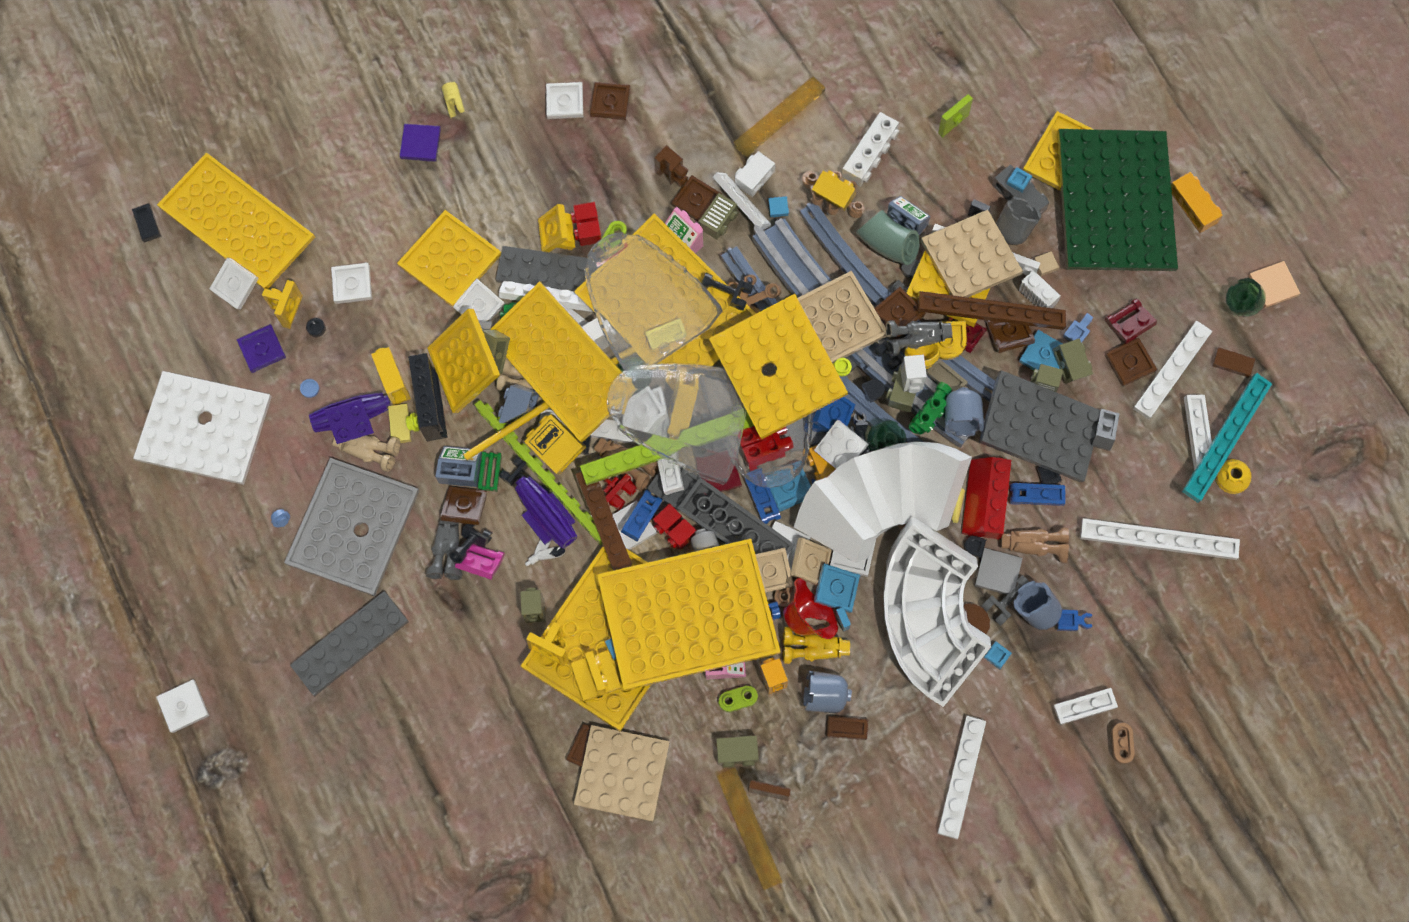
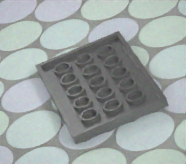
[979,370,1100,483]

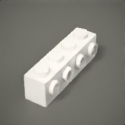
[842,112,900,187]

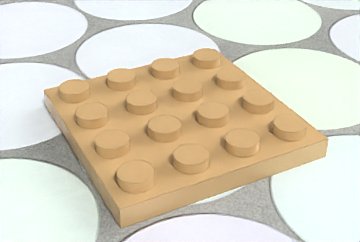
[921,210,1023,297]
[797,271,887,363]
[574,725,670,822]

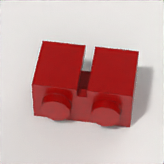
[571,202,602,246]
[653,504,697,551]

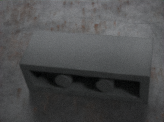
[992,164,1049,214]

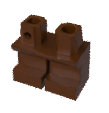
[654,145,688,187]

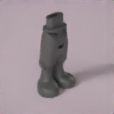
[886,320,952,357]
[426,521,463,580]

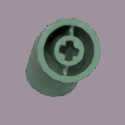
[856,210,920,265]

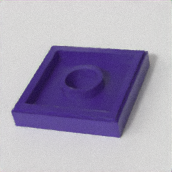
[400,124,441,162]
[236,324,286,373]

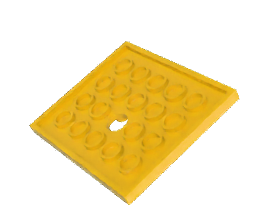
[709,294,848,439]

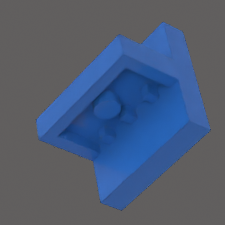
[810,397,856,432]

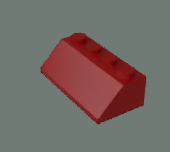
[962,457,1012,540]

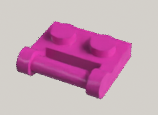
[455,544,505,580]

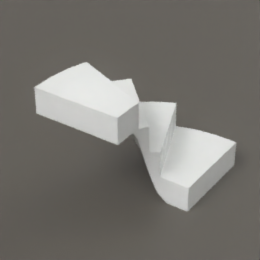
[794,442,972,563]
[884,516,991,707]

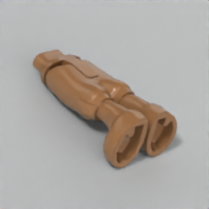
[594,438,659,492]
[1001,527,1069,563]

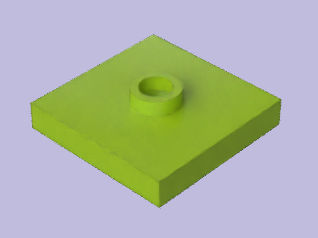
[938,94,973,138]

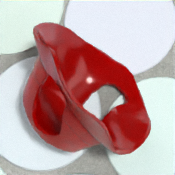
[783,578,838,639]

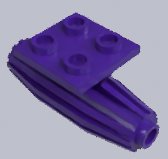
[309,392,391,444]
[515,477,577,549]

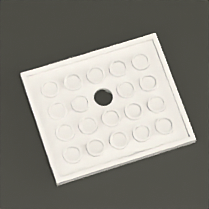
[133,371,272,485]

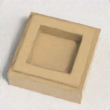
[1034,251,1059,276]

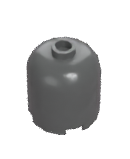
[996,197,1041,245]

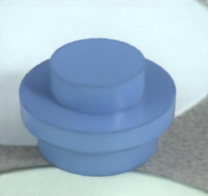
[271,509,290,527]

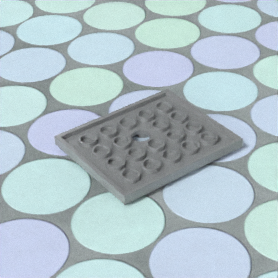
[284,458,419,596]

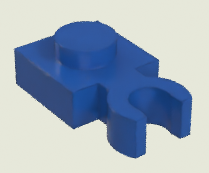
[1057,610,1092,631]

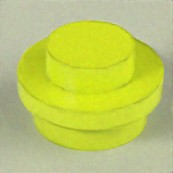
[833,358,852,377]
[406,413,419,432]

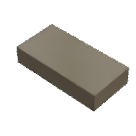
[926,358,968,392]

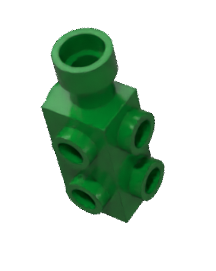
[908,382,952,435]

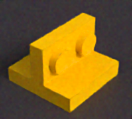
[538,204,575,252]
[262,280,303,329]
[526,622,568,666]
[570,650,621,702]

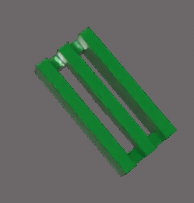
[478,452,502,492]

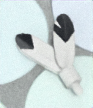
[525,540,566,566]

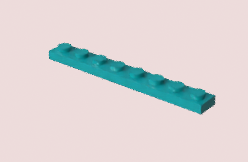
[1182,373,1272,503]

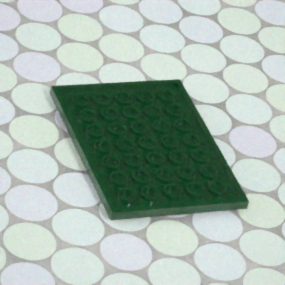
[1057,129,1178,271]

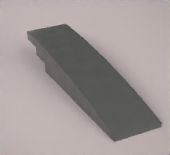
[647,465,795,556]

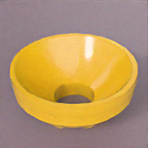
[904,343,940,369]
[1215,459,1251,494]

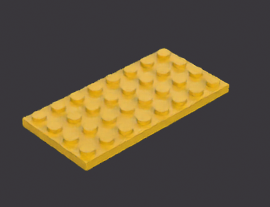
[157,152,315,289]
[490,281,638,442]

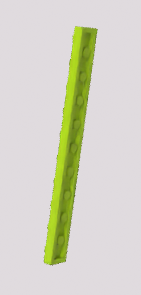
[474,400,603,546]
[580,409,754,485]

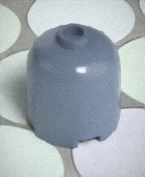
[945,387,984,437]
[1014,581,1062,630]
[803,671,852,713]

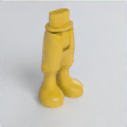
[783,627,850,664]

